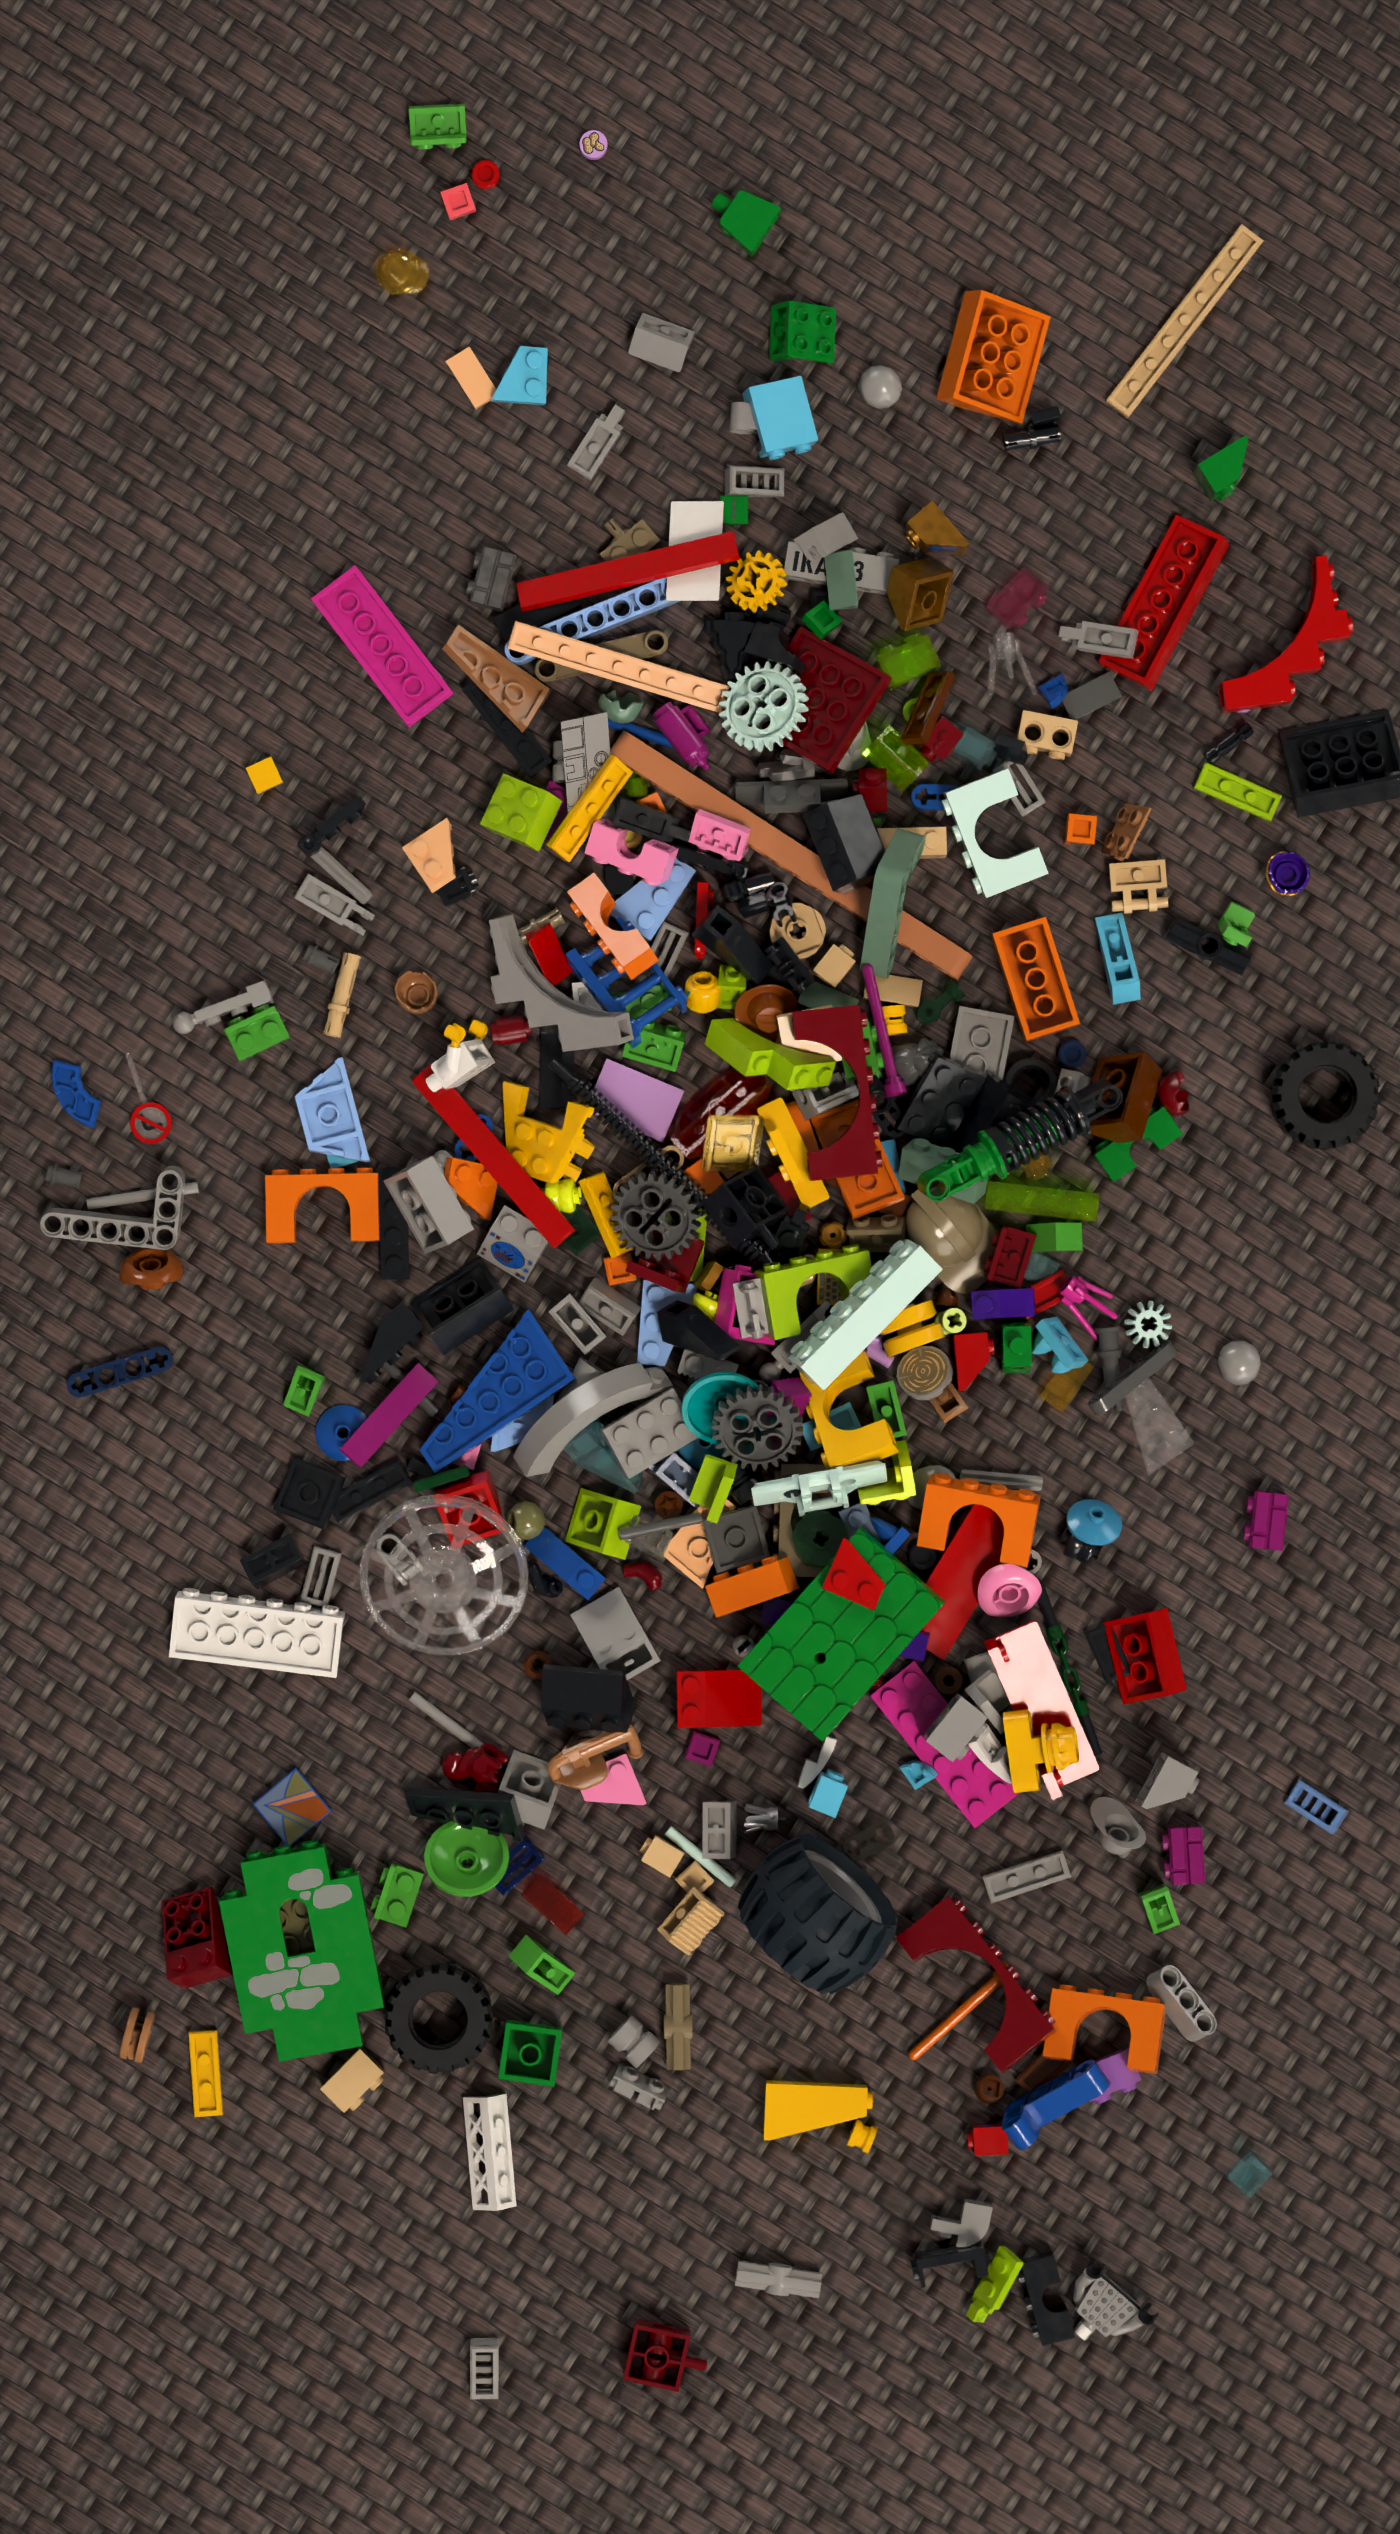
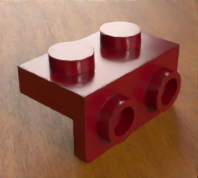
[984,1225,1037,1289]

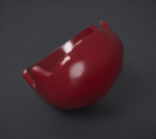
[1157,1070,1189,1116]

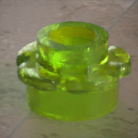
[622,777,650,797]

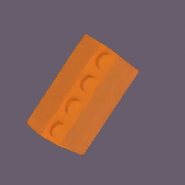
[936,290,1051,424]

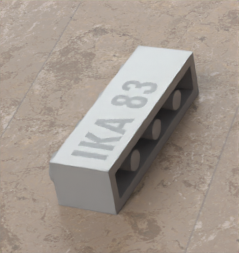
[783,541,899,596]

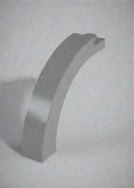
[513,1362,673,1477]

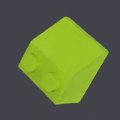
[565,1488,641,1560]

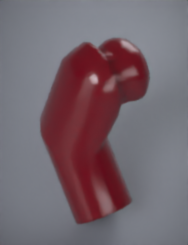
[623,1562,662,1590]

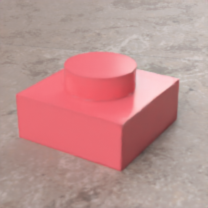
[440,183,476,220]

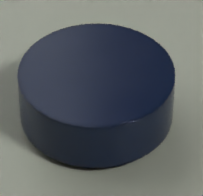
[1058,1040,1086,1069]

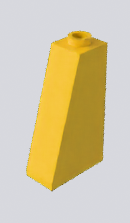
[763,2080,873,2140]

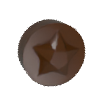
[655,1491,683,1519]
[974,2074,1004,2104]

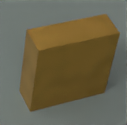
[693,1262,723,1291]

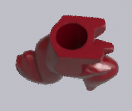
[442,1744,509,1793]

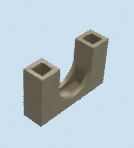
[773,1463,838,1577]

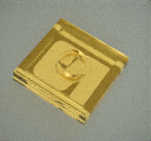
[701,1115,765,1172]

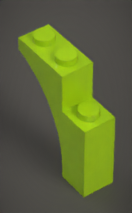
[705,1018,836,1090]

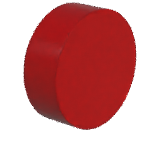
[472,160,500,190]

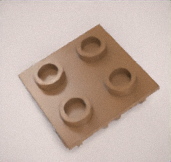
[1101,803,1152,863]

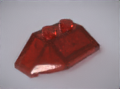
[670,1070,772,1159]

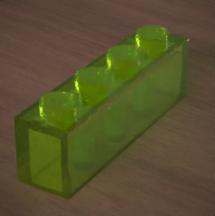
[983,1181,1100,1223]

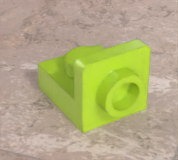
[717,965,747,1010]

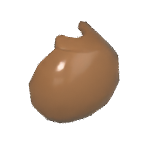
[394,971,438,1014]

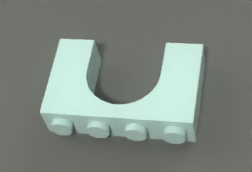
[941,768,1049,898]

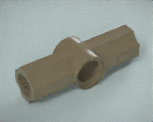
[664,1983,692,2070]

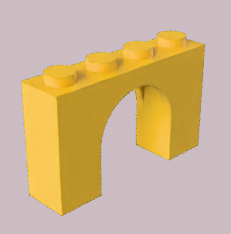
[799,1349,899,1469]

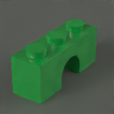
[1093,1106,1183,1183]

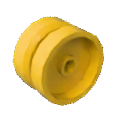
[880,1300,945,1358]

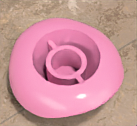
[978,1564,1042,1617]

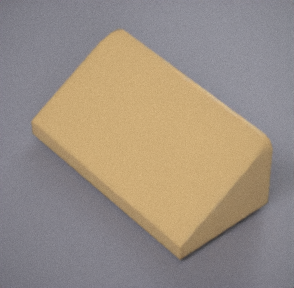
[863,975,923,1008]

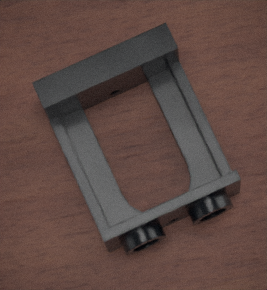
[910,2240,989,2288]

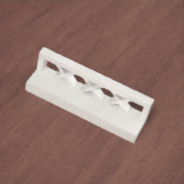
[463,2093,517,2211]

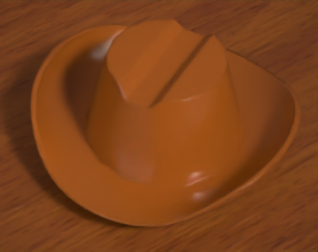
[735,984,798,1042]
[119,1247,184,1291]

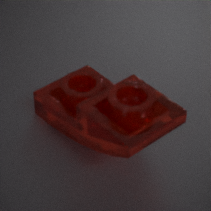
[521,1874,584,1935]

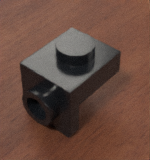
[438,866,479,908]

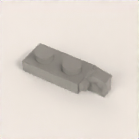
[567,404,625,481]
[1058,621,1139,659]

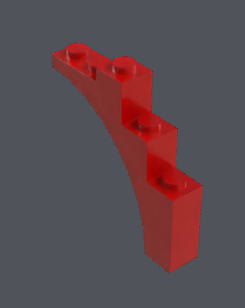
[1218,555,1353,714]

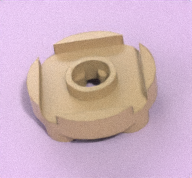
[770,903,826,960]

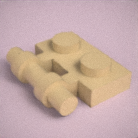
[1108,859,1168,914]

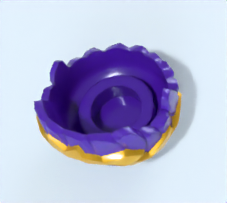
[1266,852,1310,896]

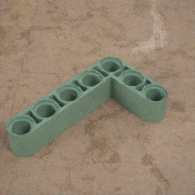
[860,828,926,979]

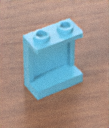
[742,376,818,460]

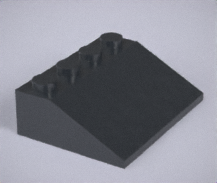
[1279,710,1400,818]

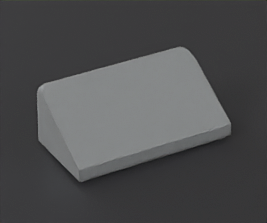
[578,1278,641,1336]

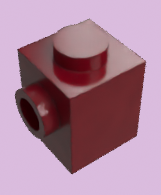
[853,768,887,812]

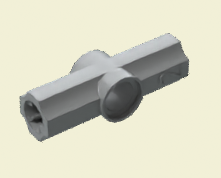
[735,2261,822,2298]

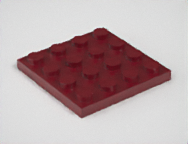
[745,626,892,774]

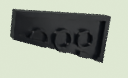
[405,1788,525,1842]

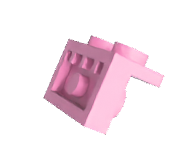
[688,809,751,862]

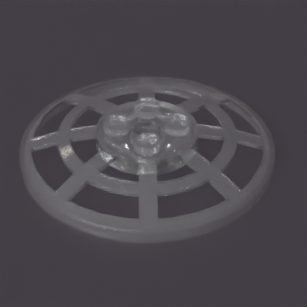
[359,1494,529,1655]

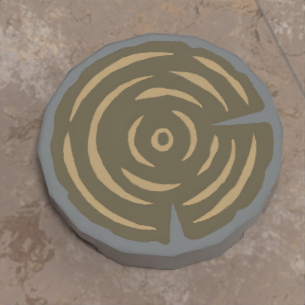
[896,1346,953,1400]

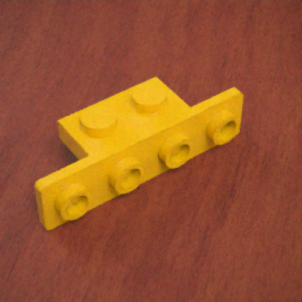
[757,1098,830,1208]

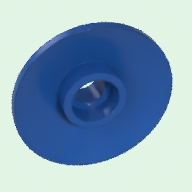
[316,1405,367,1461]

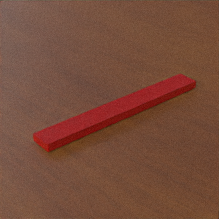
[516,531,740,612]
[411,1063,576,1249]

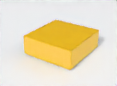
[246,757,283,794]

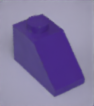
[971,1288,1036,1320]

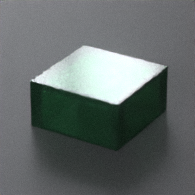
[563,1207,601,1257]

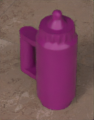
[653,702,711,770]

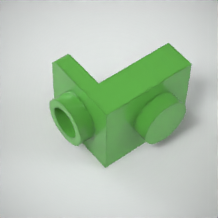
[1217,901,1255,947]

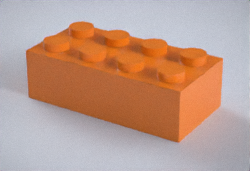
[991,917,1080,1043]

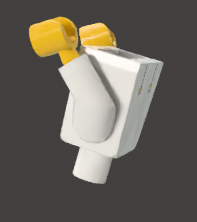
[426,1020,495,1092]

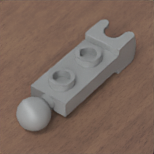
[173,980,274,1034]
[759,1300,830,1384]

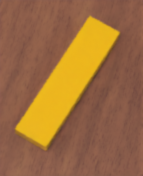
[546,754,633,862]

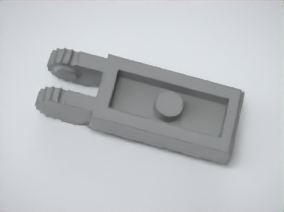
[294,874,375,936]

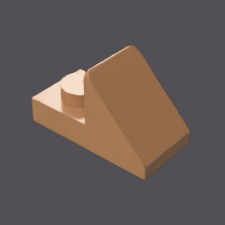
[929,1382,968,1423]

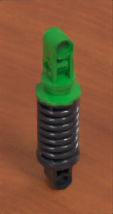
[917,1079,1123,1201]

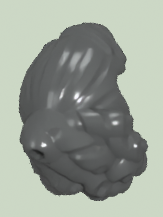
[883,1038,944,1087]

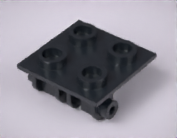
[747,936,816,996]

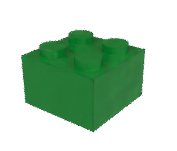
[498,2019,563,2087]

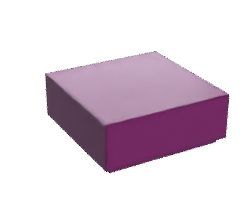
[685,1731,720,1767]

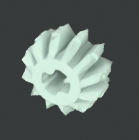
[1124,1301,1172,1348]

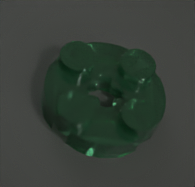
[792,1511,849,1568]

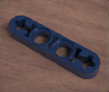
[67,1347,174,1398]

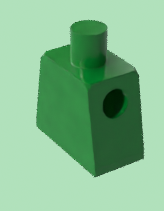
[711,190,781,258]
[1001,1320,1032,1374]

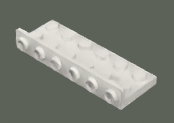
[169,1588,345,1678]

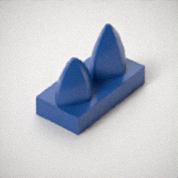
[871,1517,910,1554]

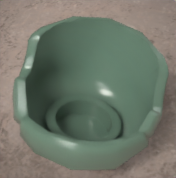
[598,690,644,724]

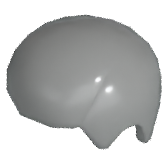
[858,365,902,409]
[1218,1340,1261,1386]

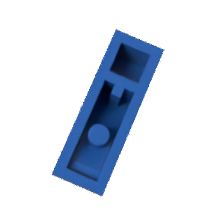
[524,1526,606,1600]

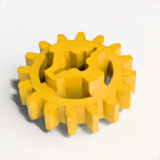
[726,551,787,613]

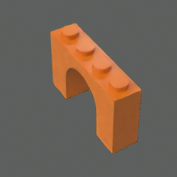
[265,1168,380,1244]
[916,1473,1041,1567]
[1043,1985,1166,2074]

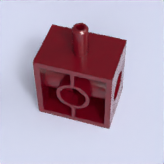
[623,2318,707,2392]

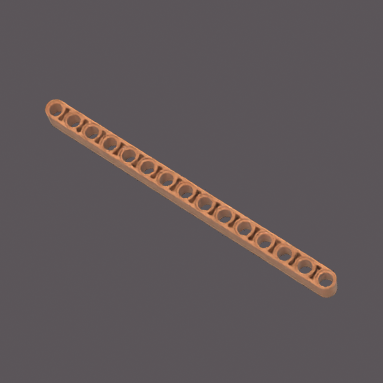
[610,730,973,980]

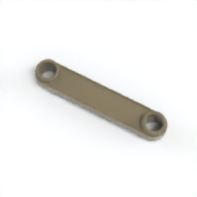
[535,630,668,683]

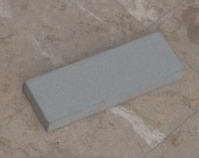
[982,1850,1071,1904]

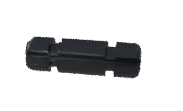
[1203,722,1254,764]

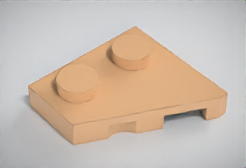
[402,818,456,893]

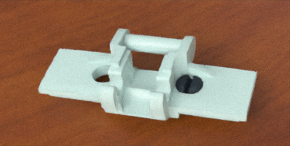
[751,1460,887,1517]

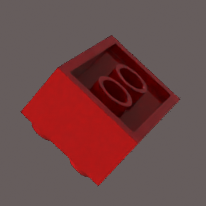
[677,1669,762,1728]

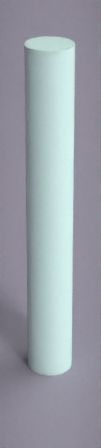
[664,1826,737,1888]

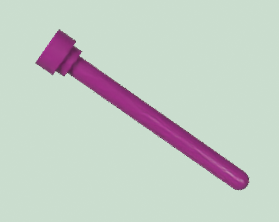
[862,964,907,1098]

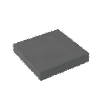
[702,1504,770,1574]

